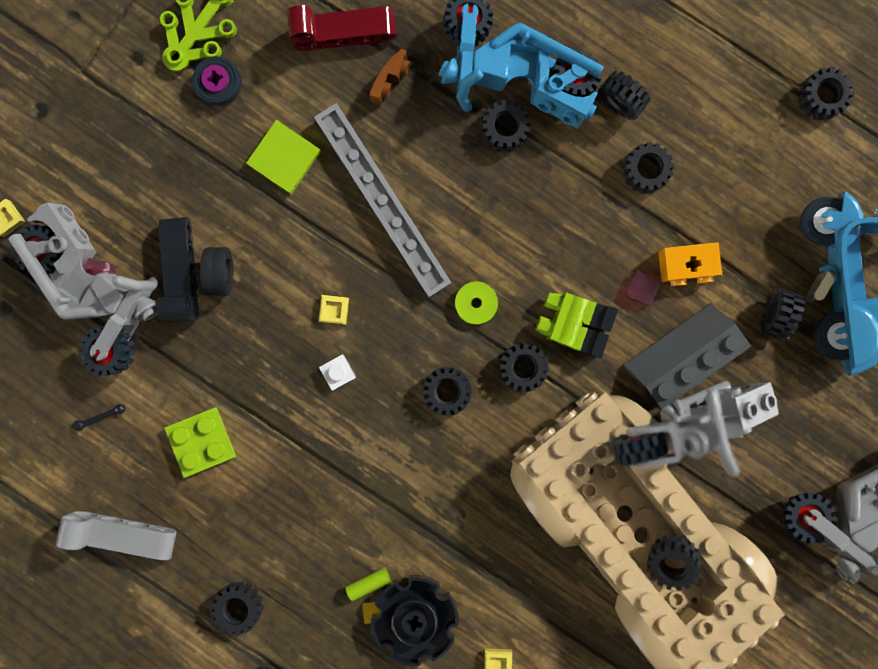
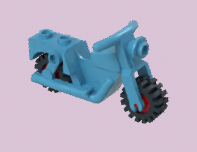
[439,0,604,128]

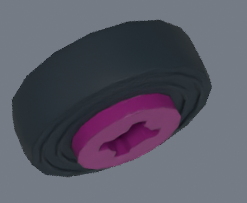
[193,57,242,106]

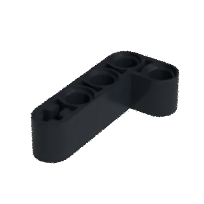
[157,217,199,323]

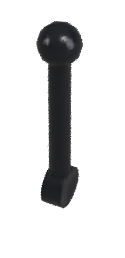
[72,404,126,431]

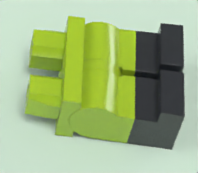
[535,293,618,359]

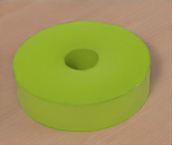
[455,282,498,325]

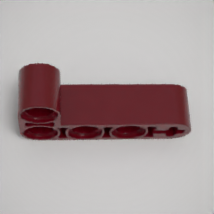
[287,5,397,51]

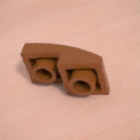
[369,49,410,106]

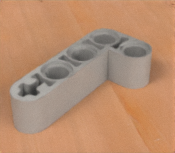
[56,511,177,560]

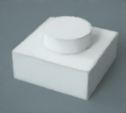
[319,354,356,391]

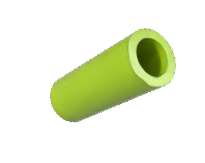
[345,567,391,602]

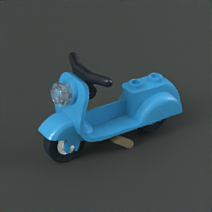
[800,191,878,376]

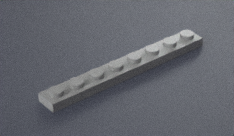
[314,103,452,298]

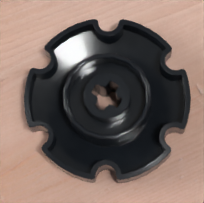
[371,575,458,666]

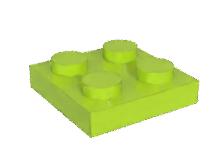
[165,407,236,478]

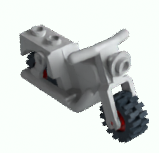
[8,203,160,376]
[611,381,779,477]
[780,464,878,584]

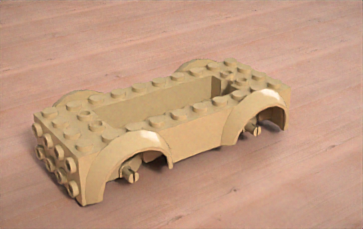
[510,392,785,669]

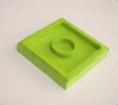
[246,120,321,195]

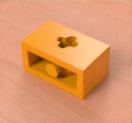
[658,242,722,287]

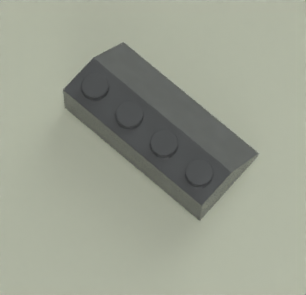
[624,303,751,409]

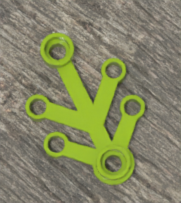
[160,0,237,72]

